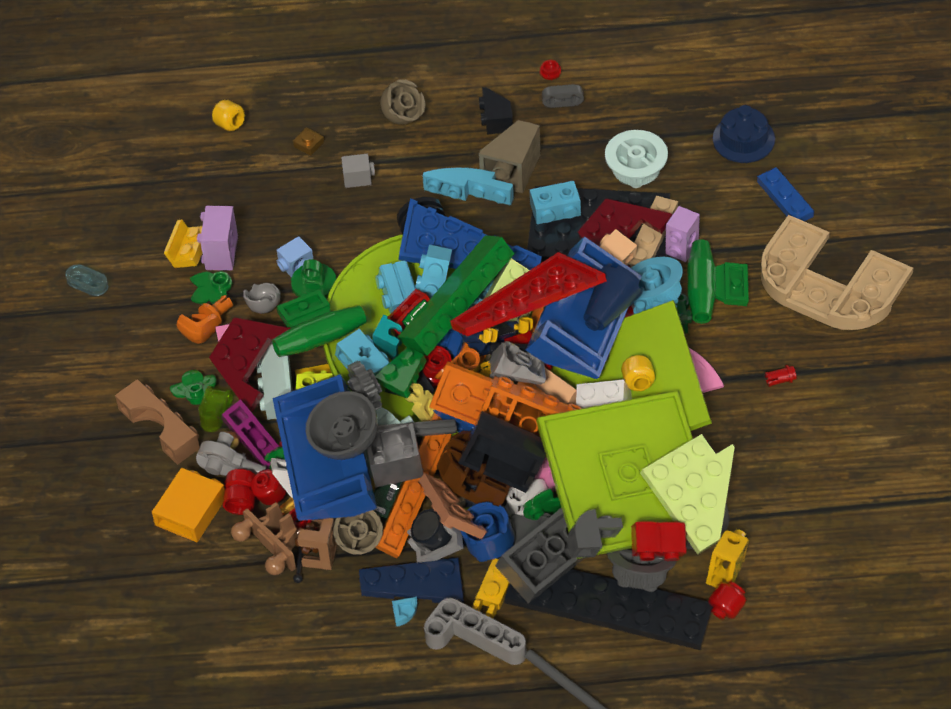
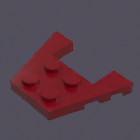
[578,199,673,268]
[209,317,290,412]

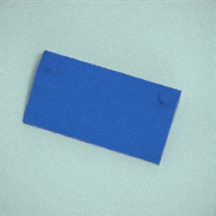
[526,236,641,379]
[272,374,377,521]

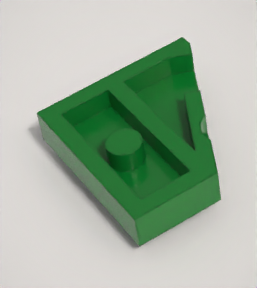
[375,347,427,399]

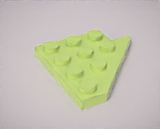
[640,434,735,554]

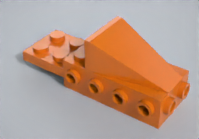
[429,361,582,457]

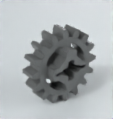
[347,361,382,410]

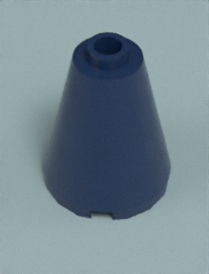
[583,263,644,331]

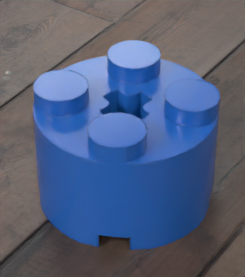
[460,502,515,562]

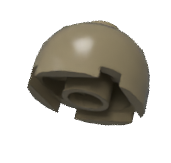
[380,80,425,125]
[333,510,383,555]

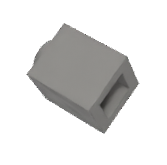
[341,154,375,188]

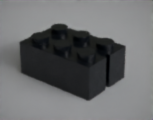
[458,411,546,493]

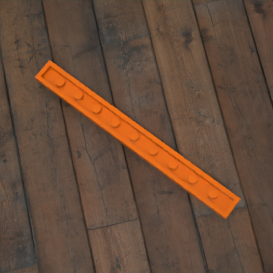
[375,342,486,559]

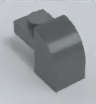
[568,509,623,558]

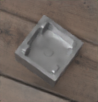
[367,423,423,487]

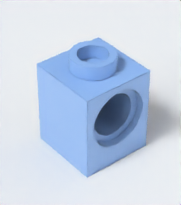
[276,236,313,277]

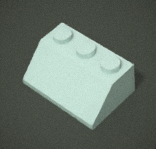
[256,342,293,420]

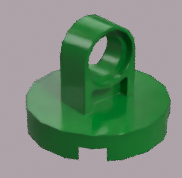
[291,259,336,298]

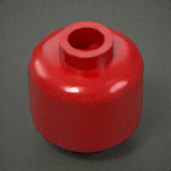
[251,469,286,505]
[708,581,746,620]

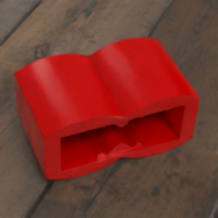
[631,522,686,561]

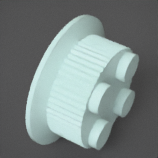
[605,130,668,188]

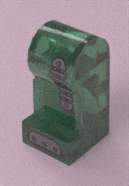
[374,482,403,521]

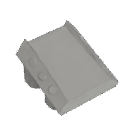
[488,341,546,385]

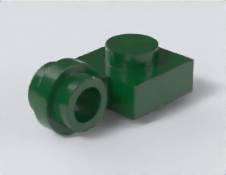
[676,293,692,334]

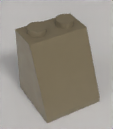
[479,120,540,193]

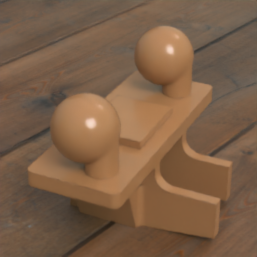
[231,502,298,575]

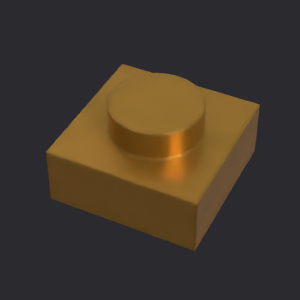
[293,127,324,156]

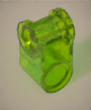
[198,386,233,432]

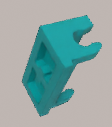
[373,314,402,360]

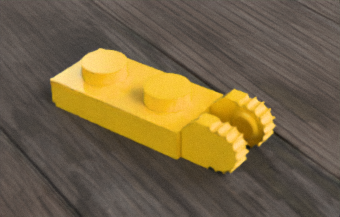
[472,558,510,619]

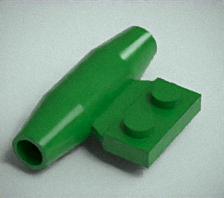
[687,239,749,324]
[272,289,367,357]

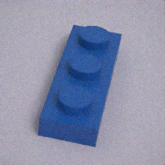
[757,167,814,221]

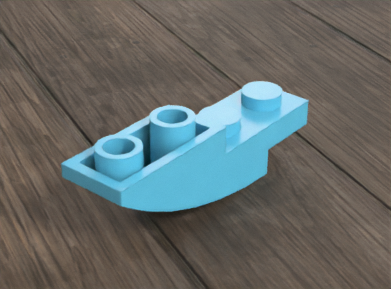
[423,168,514,205]

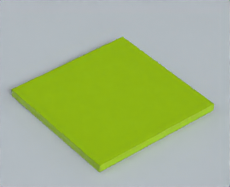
[551,300,712,431]
[536,391,693,559]

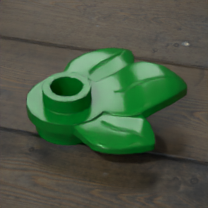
[190,271,232,305]
[170,370,217,405]
[523,488,561,520]

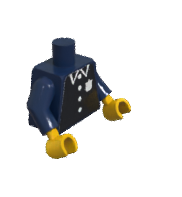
[460,306,533,356]

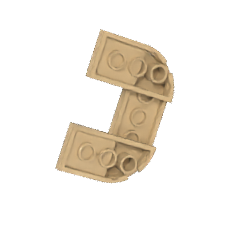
[761,215,913,330]

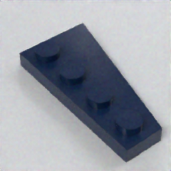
[359,558,464,604]

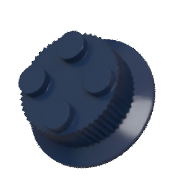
[713,105,775,163]

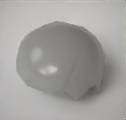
[244,283,281,314]

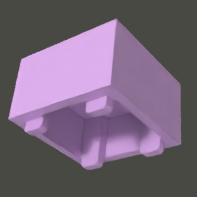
[197,206,238,271]

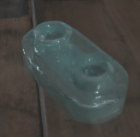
[65,264,108,296]

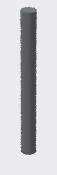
[525,649,607,709]

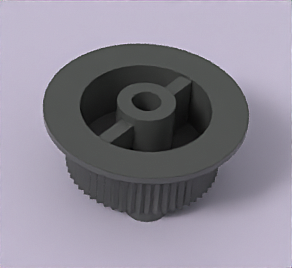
[607,548,677,591]

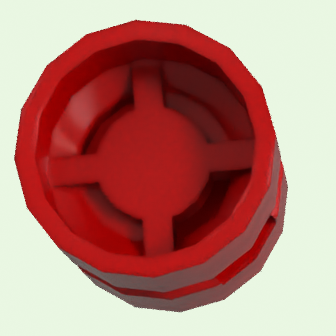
[422,346,452,389]
[222,469,255,515]

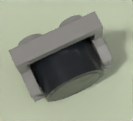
[407,509,463,563]

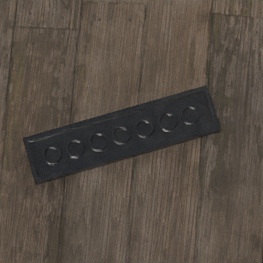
[505,569,713,650]

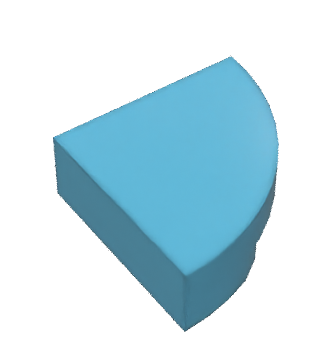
[392,597,418,627]

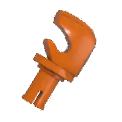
[177,295,233,344]

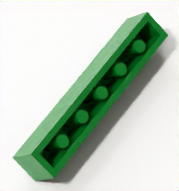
[398,235,514,356]

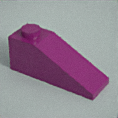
[221,399,279,469]

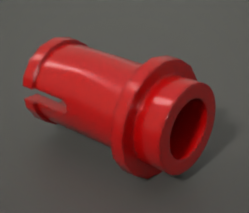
[765,365,797,387]

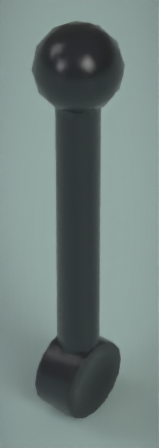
[293,546,303,583]

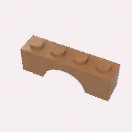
[115,379,200,465]

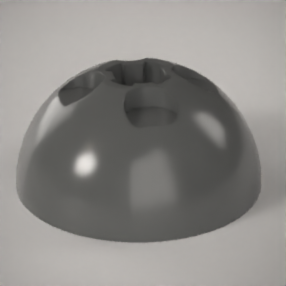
[306,391,378,460]

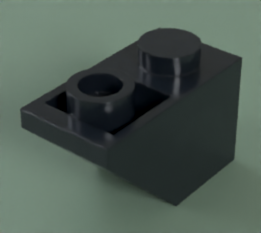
[479,87,513,135]

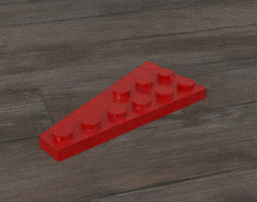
[450,252,607,336]

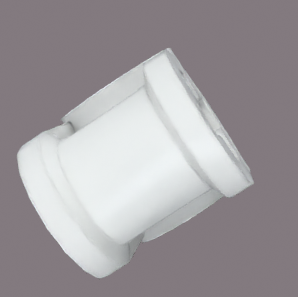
[505,479,548,517]

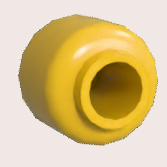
[212,100,245,131]
[621,355,655,391]

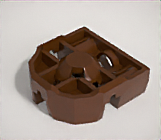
[437,431,510,507]

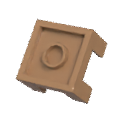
[298,518,338,570]

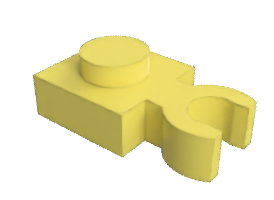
[405,384,434,422]

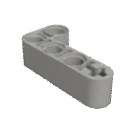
[424,598,526,665]

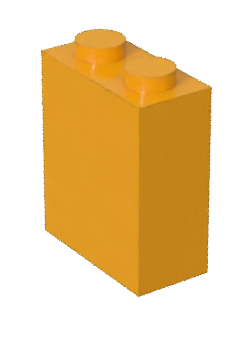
[152,468,225,543]

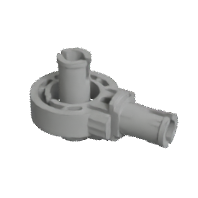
[196,432,267,476]

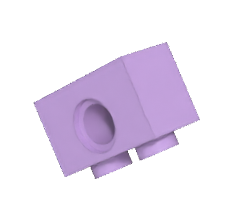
[665,206,700,262]

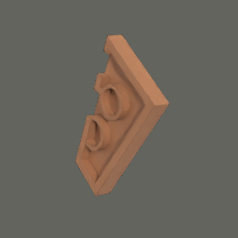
[419,473,487,539]

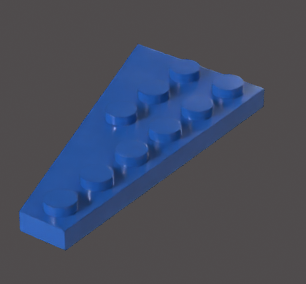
[399,198,542,275]

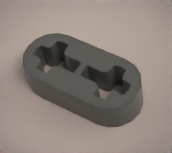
[542,85,584,108]

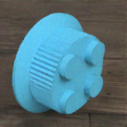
[631,257,683,307]

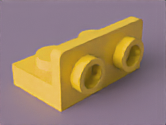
[164,220,202,268]

